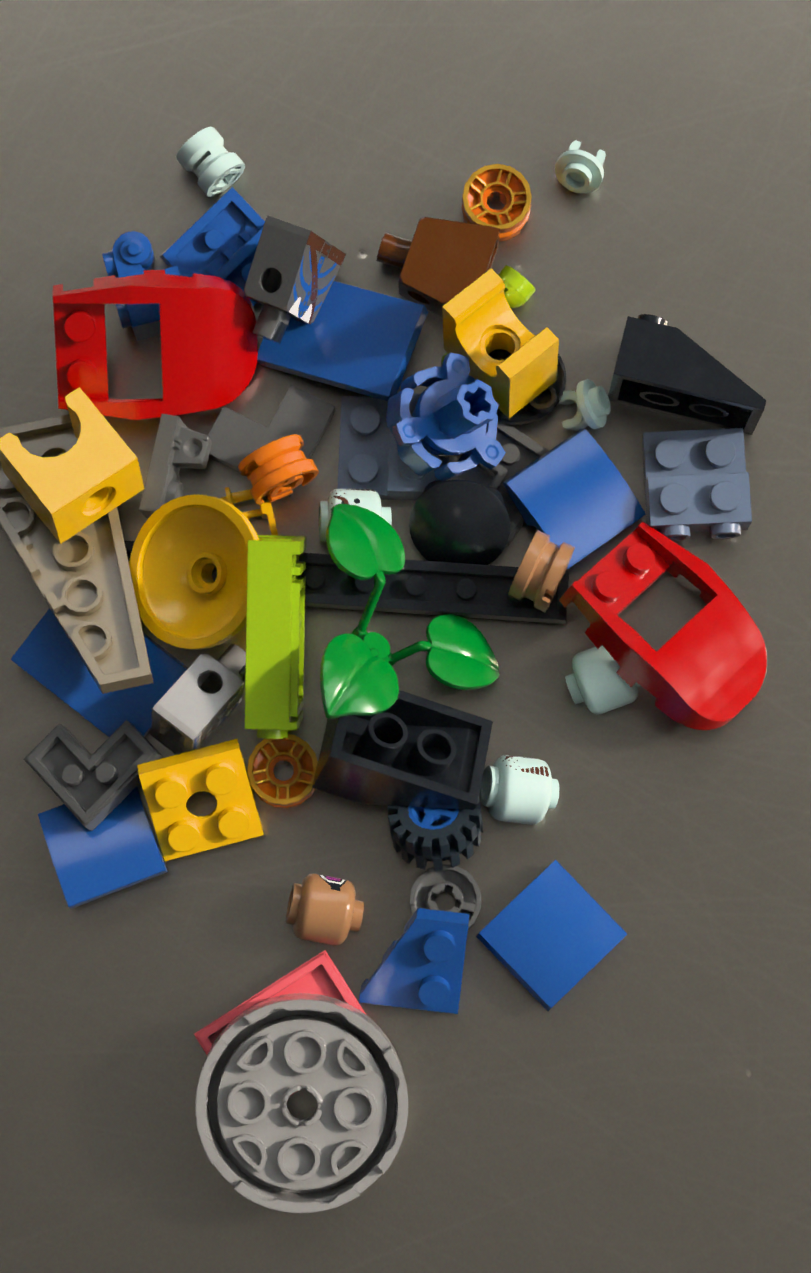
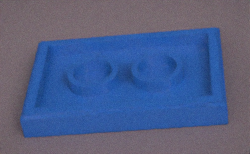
[257,281,428,401]
[11,608,188,737]

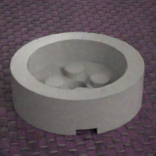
[195,993,408,1213]

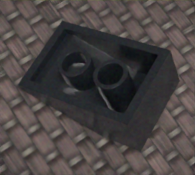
[608,314,766,435]
[312,690,493,810]

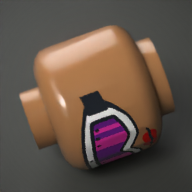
[286,874,364,946]

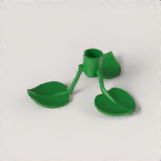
[320,504,500,719]

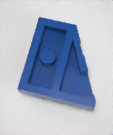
[359,908,470,1014]

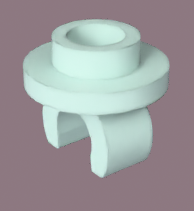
[555,140,606,194]
[559,379,611,431]

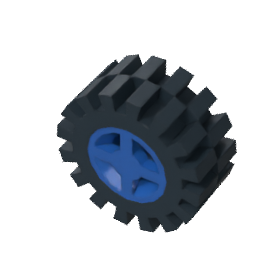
[387,799,483,871]

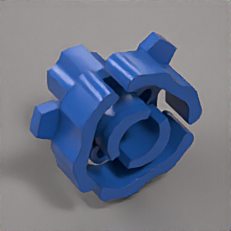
[386,352,506,481]

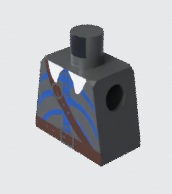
[244,215,346,344]

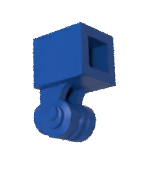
[102,231,180,341]

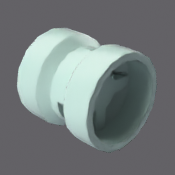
[176,127,245,197]

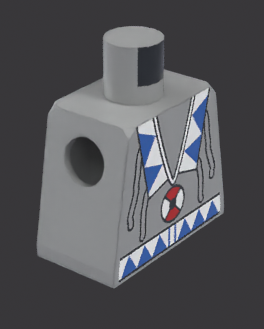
[151,644,246,754]

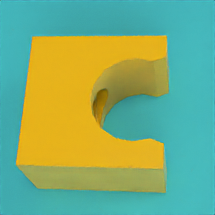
[442,268,559,418]
[0,387,144,544]

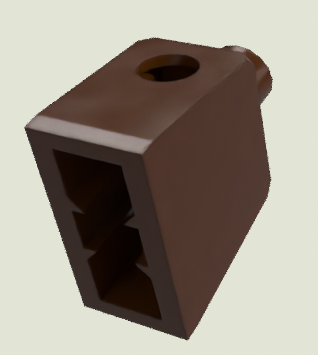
[377,217,500,317]

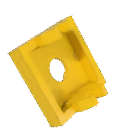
[137,738,264,862]

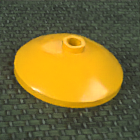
[129,494,259,650]

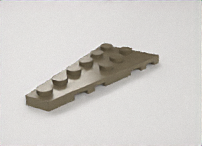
[0,414,153,694]

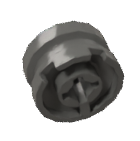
[410,864,482,930]

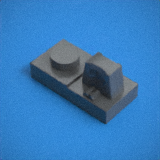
[139,413,212,519]

